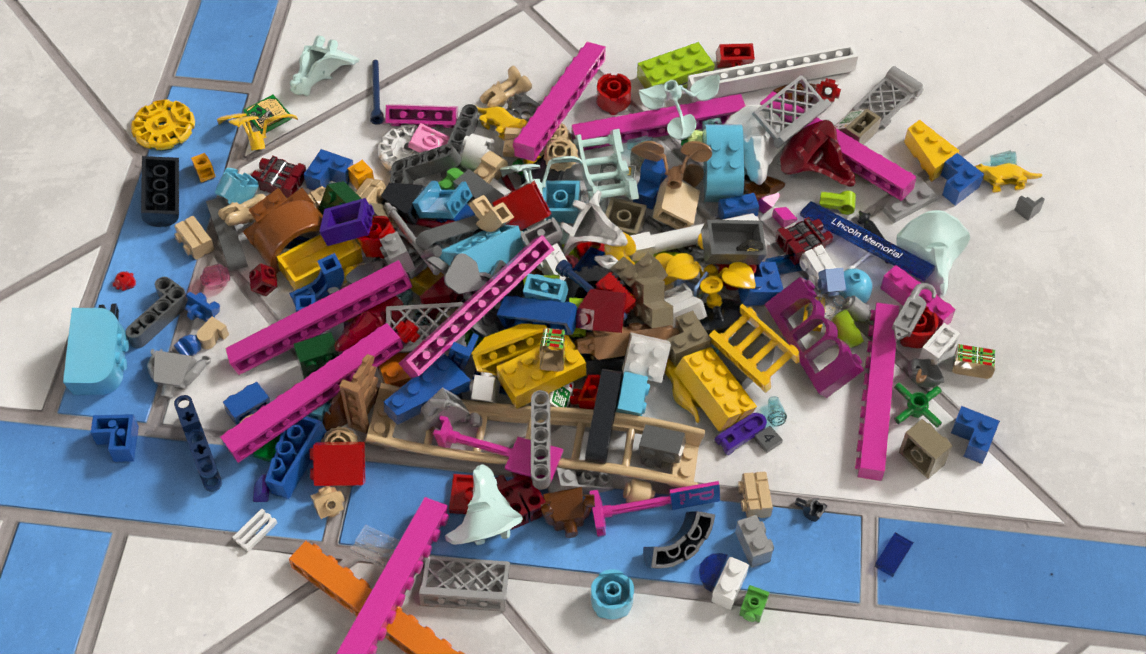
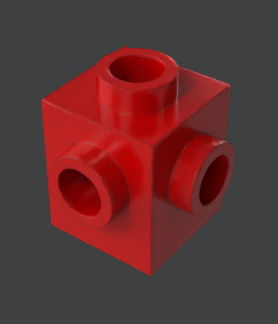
[815,78,841,103]

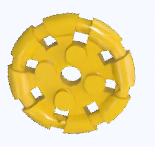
[131,99,195,150]

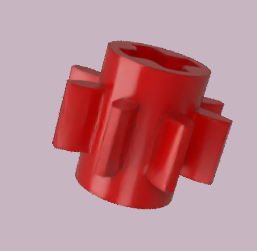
[395,320,420,344]

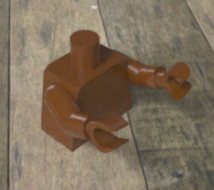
[540,487,595,538]

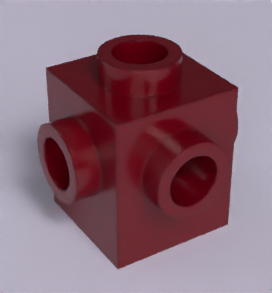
[249,263,278,296]

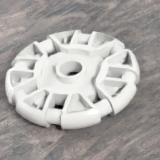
[378,124,440,172]

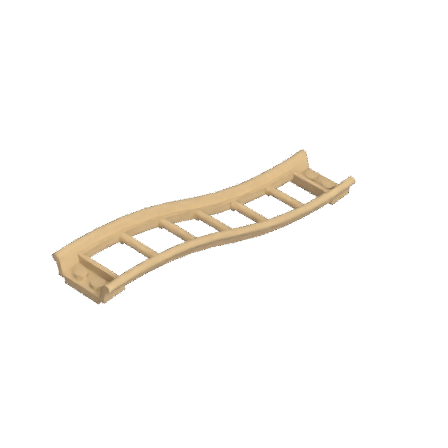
[365,382,705,488]

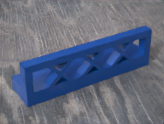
[448,333,479,372]

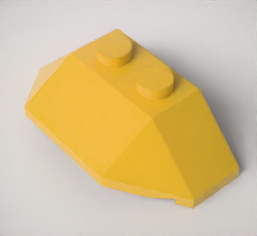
[471,323,547,376]

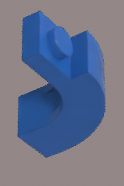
[289,253,344,307]

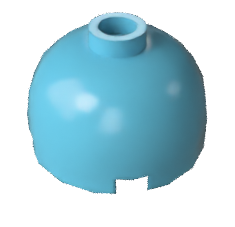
[837,268,873,303]

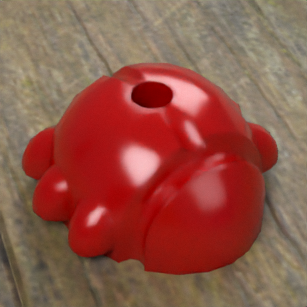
[113,271,136,291]

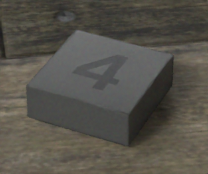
[754,426,783,453]

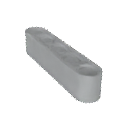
[531,390,551,490]

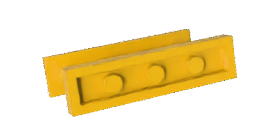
[709,304,800,393]

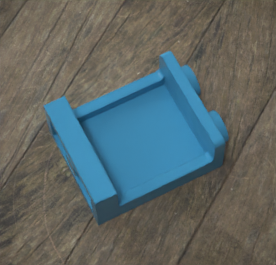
[412,181,473,219]

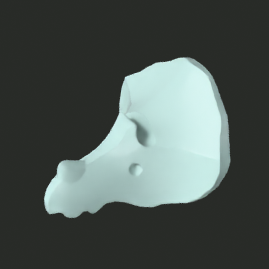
[290,35,360,96]
[896,210,970,298]
[445,464,523,545]

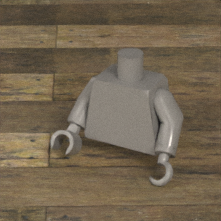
[147,349,211,398]
[418,387,482,432]

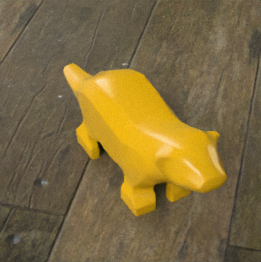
[475,105,528,141]
[975,163,1042,193]
[664,358,700,423]

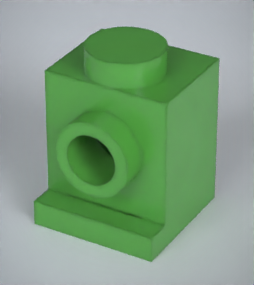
[739,585,770,623]

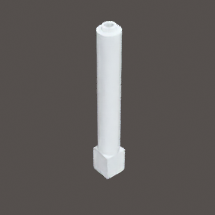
[630,213,759,262]

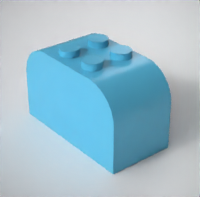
[703,124,744,202]
[439,225,525,275]
[63,308,129,395]

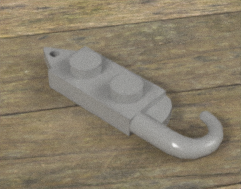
[892,283,936,341]

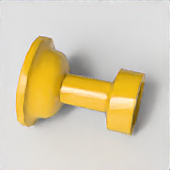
[700,276,723,308]

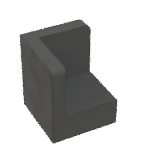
[1014,196,1045,221]

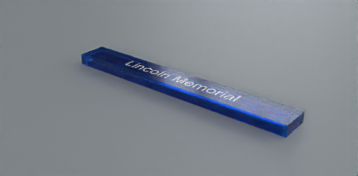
[800,201,935,282]

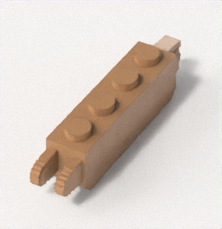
[575,323,679,360]

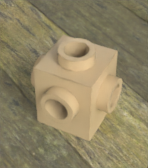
[311,486,345,519]

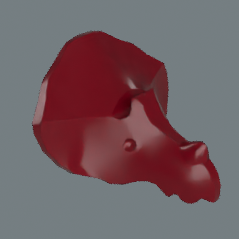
[780,120,856,187]
[334,296,408,352]

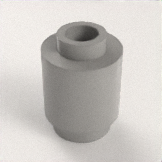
[842,296,871,323]

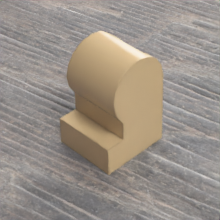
[197,316,229,349]

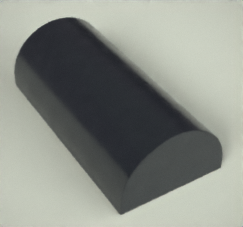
[141,156,179,227]

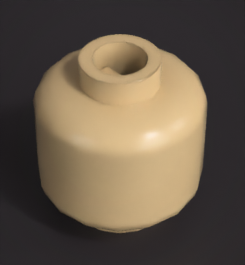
[623,479,655,503]

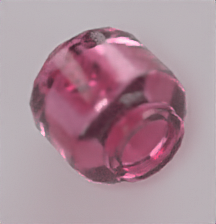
[200,264,230,290]

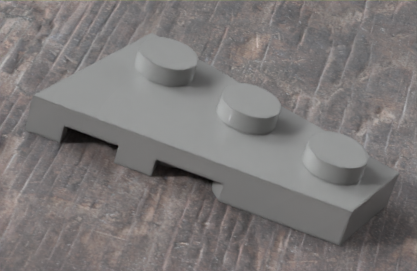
[883,172,938,223]

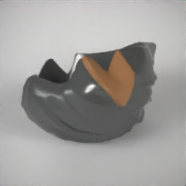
[908,358,944,388]

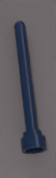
[370,60,384,125]
[555,260,627,320]

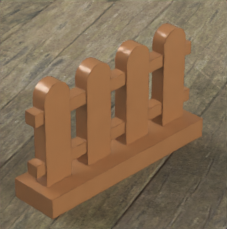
[339,354,379,434]

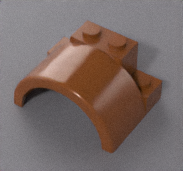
[243,188,323,274]

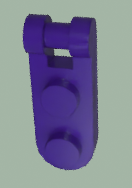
[714,413,767,455]

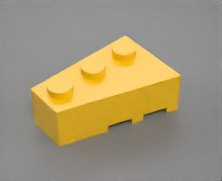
[904,120,960,182]

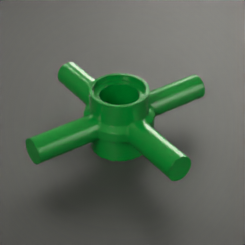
[894,382,942,428]

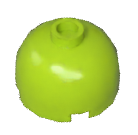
[831,309,864,348]

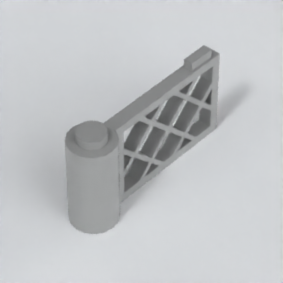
[852,66,924,129]

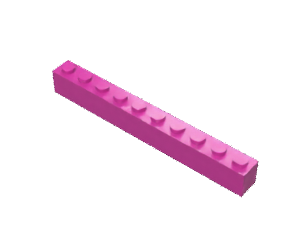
[513,42,606,161]
[760,91,916,201]
[571,94,746,151]
[398,235,555,379]
[225,260,412,375]
[855,303,900,481]
[220,323,404,463]
[336,497,449,654]

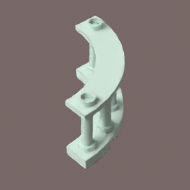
[573,129,639,200]

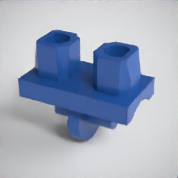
[185,292,220,322]

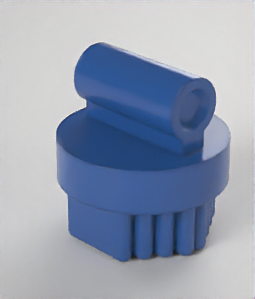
[173,334,201,357]

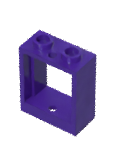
[319,198,374,246]

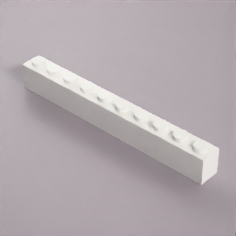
[687,44,858,102]

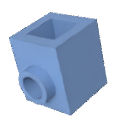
[818,268,846,297]

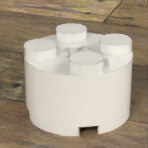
[460,134,494,171]

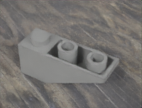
[547,468,614,496]

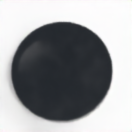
[699,299,742,335]

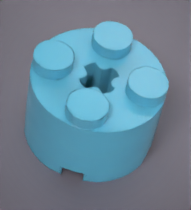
[215,168,259,204]
[591,569,634,620]

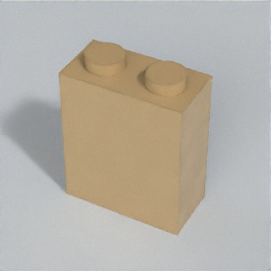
[653,176,700,229]

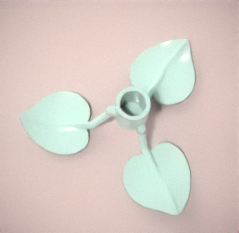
[639,74,720,140]
[500,156,583,196]

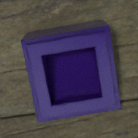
[253,474,269,502]

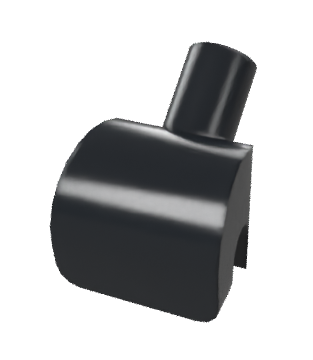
[795,497,827,522]

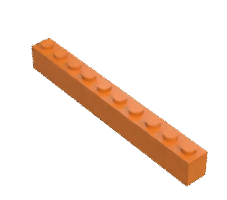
[289,541,465,654]

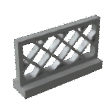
[752,74,831,149]
[386,302,466,353]
[419,556,510,612]

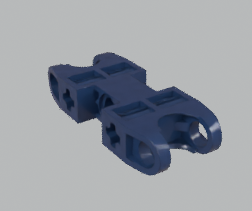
[174,395,222,492]

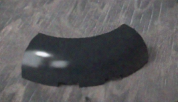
[643,511,715,568]

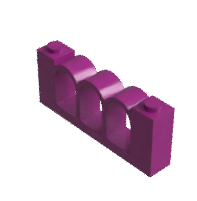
[764,277,864,398]

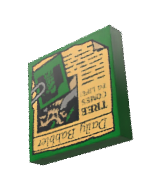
[243,94,292,134]

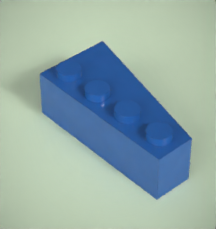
[497,296,578,335]
[384,353,471,425]
[265,416,327,499]

